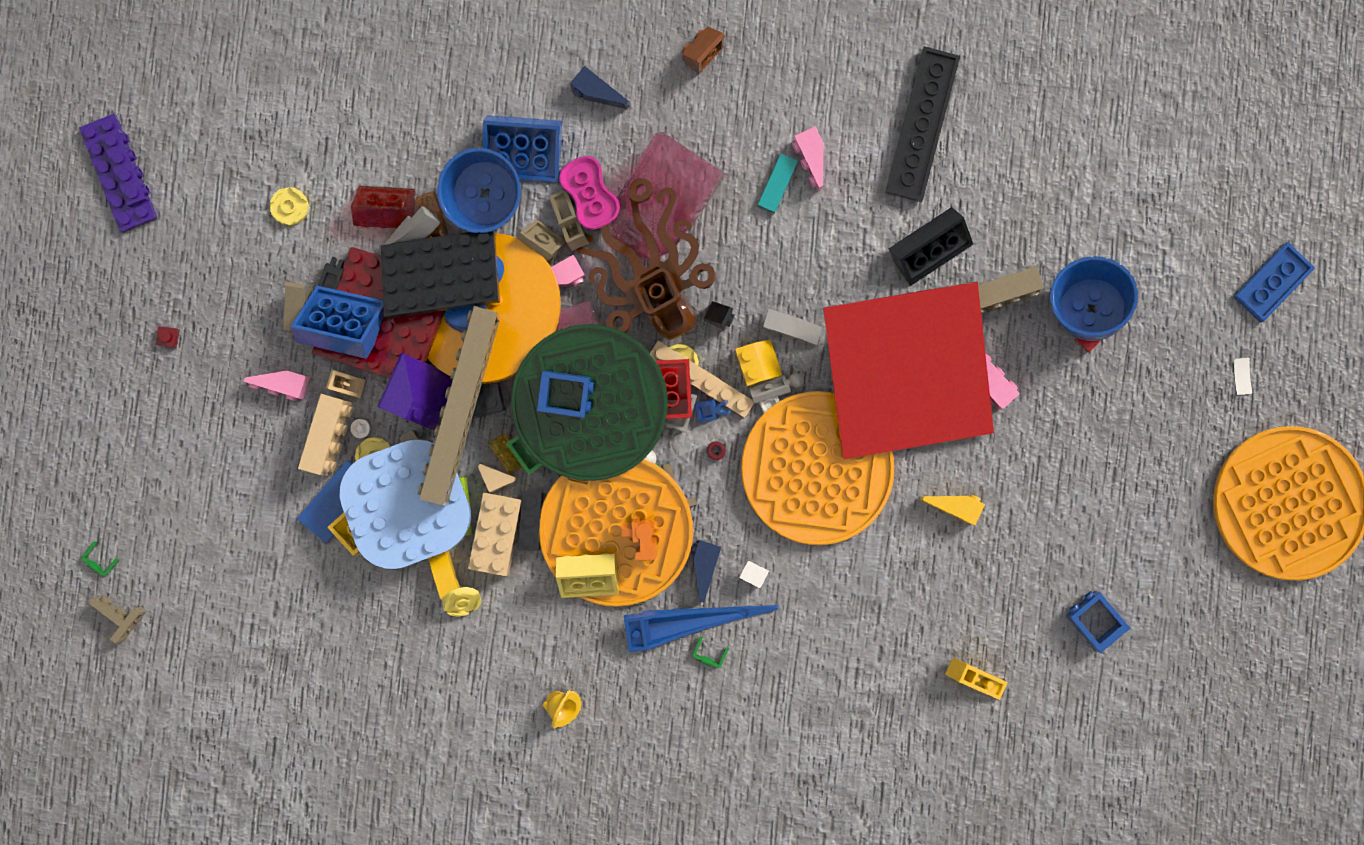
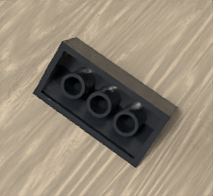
[888,207,974,286]

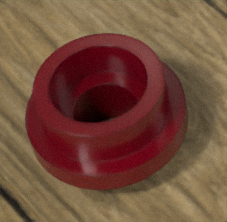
[706,441,726,460]

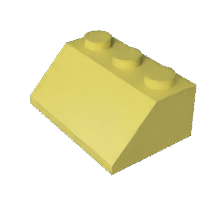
[556,553,619,598]

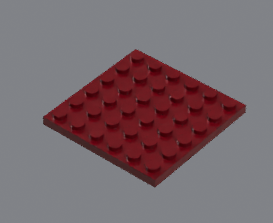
[312,247,445,379]

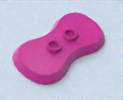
[559,156,620,229]

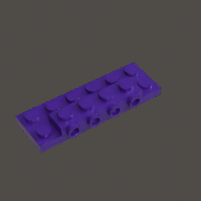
[79,113,158,233]

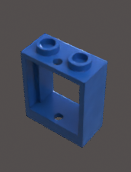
[537,370,594,418]
[1066,591,1130,653]

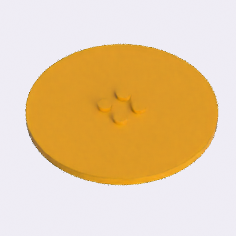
[428,233,561,384]
[741,391,894,545]
[1213,426,1364,580]
[539,459,693,607]

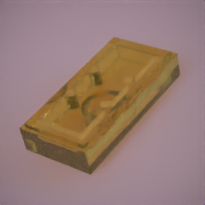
[488,433,522,475]

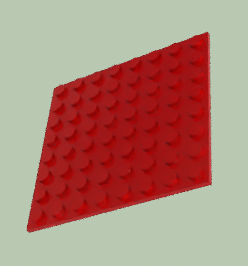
[823,282,994,459]

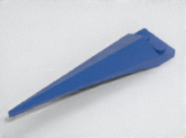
[624,605,779,652]

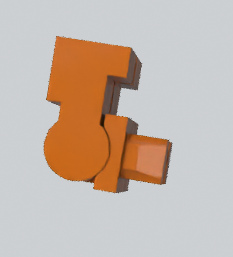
[621,518,658,560]

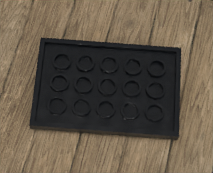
[381,230,500,319]

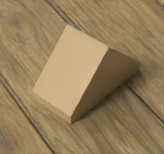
[326,370,366,398]
[478,464,518,492]

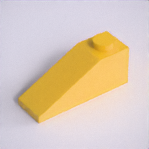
[920,494,985,525]
[945,657,1008,700]

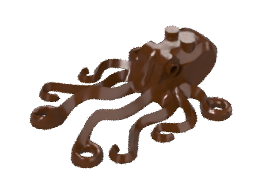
[576,178,716,340]

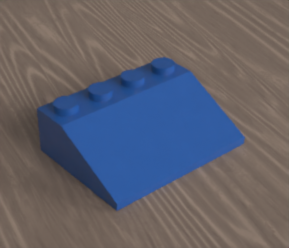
[483,115,562,182]
[291,285,384,359]

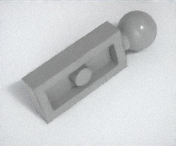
[748,373,804,404]

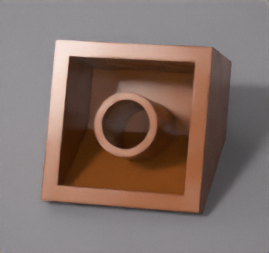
[682,26,725,75]

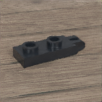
[318,257,344,290]

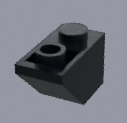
[704,301,735,330]

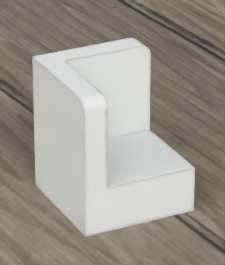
[739,561,769,588]

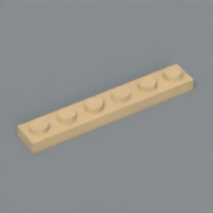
[650,341,754,418]

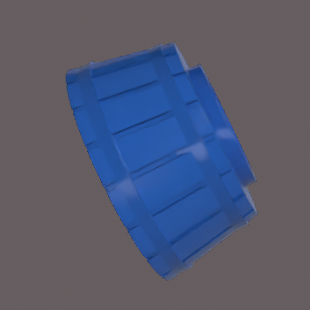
[437,148,521,233]
[1050,256,1138,341]

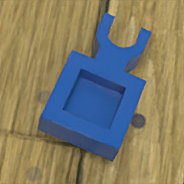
[695,399,731,423]

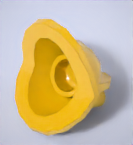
[542,690,582,729]

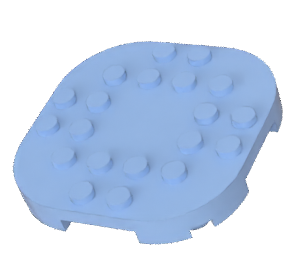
[340,440,471,569]

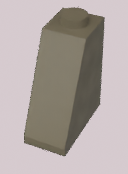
[283,282,314,336]

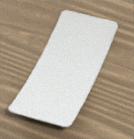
[1234,358,1252,395]

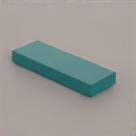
[758,153,798,214]

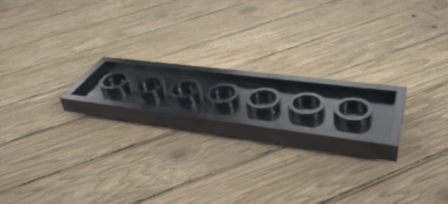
[885,46,960,202]

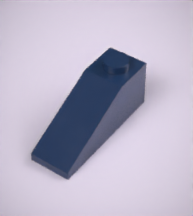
[570,66,630,109]
[691,540,721,603]

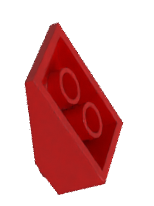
[656,359,692,420]

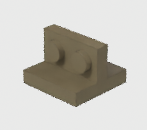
[517,219,566,266]

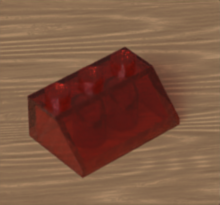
[351,186,416,229]

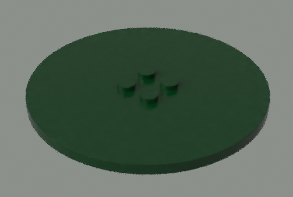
[511,324,668,481]

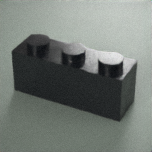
[519,492,544,551]

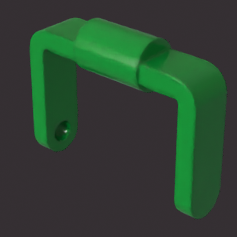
[82,541,119,576]
[693,636,729,668]

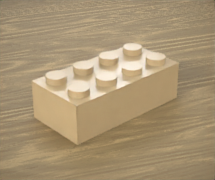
[298,394,353,476]
[468,493,522,576]

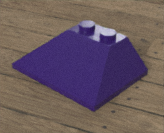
[377,353,453,431]

